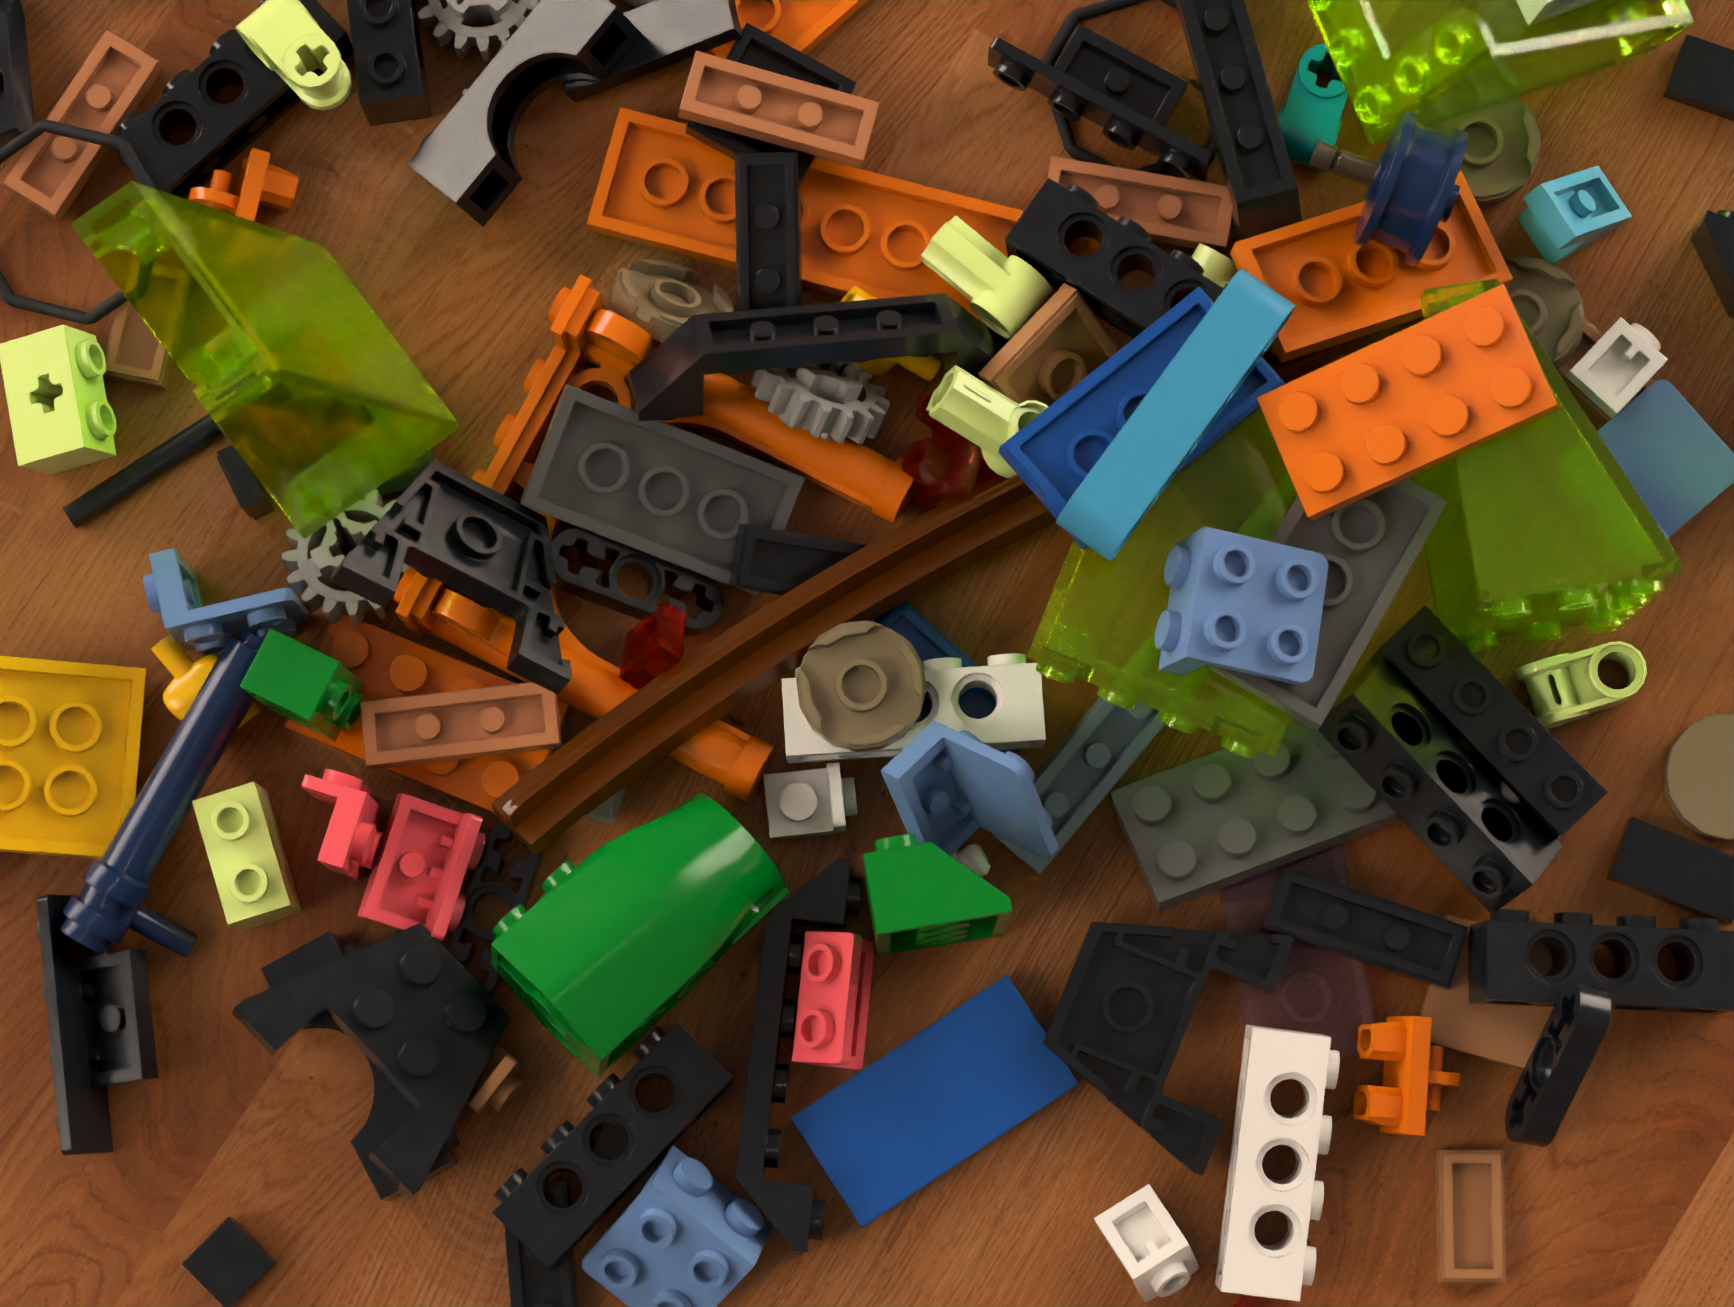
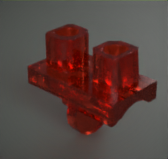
[902,389,998,510]

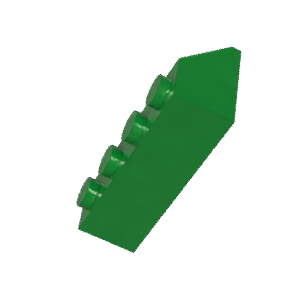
[863,834,1013,957]

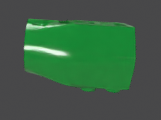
[491,793,790,1078]

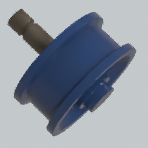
[1309,110,1468,266]

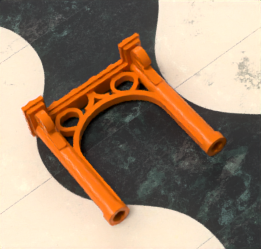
[394,274,923,804]

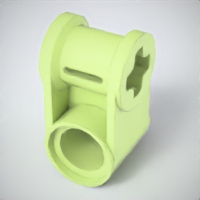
[235,0,353,111]
[1514,641,1647,730]

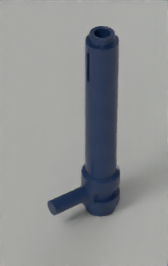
[60,628,264,957]

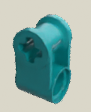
[1278,43,1355,173]

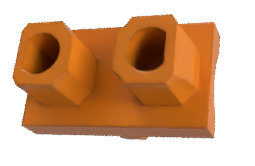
[188,148,299,272]
[1353,1016,1461,1136]

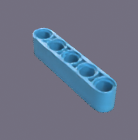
[1055,268,1296,562]

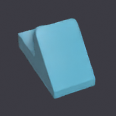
[1518,166,1632,265]

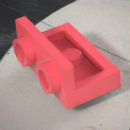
[301,769,384,881]
[357,793,486,941]
[792,931,875,1071]

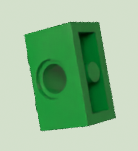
[240,628,365,742]

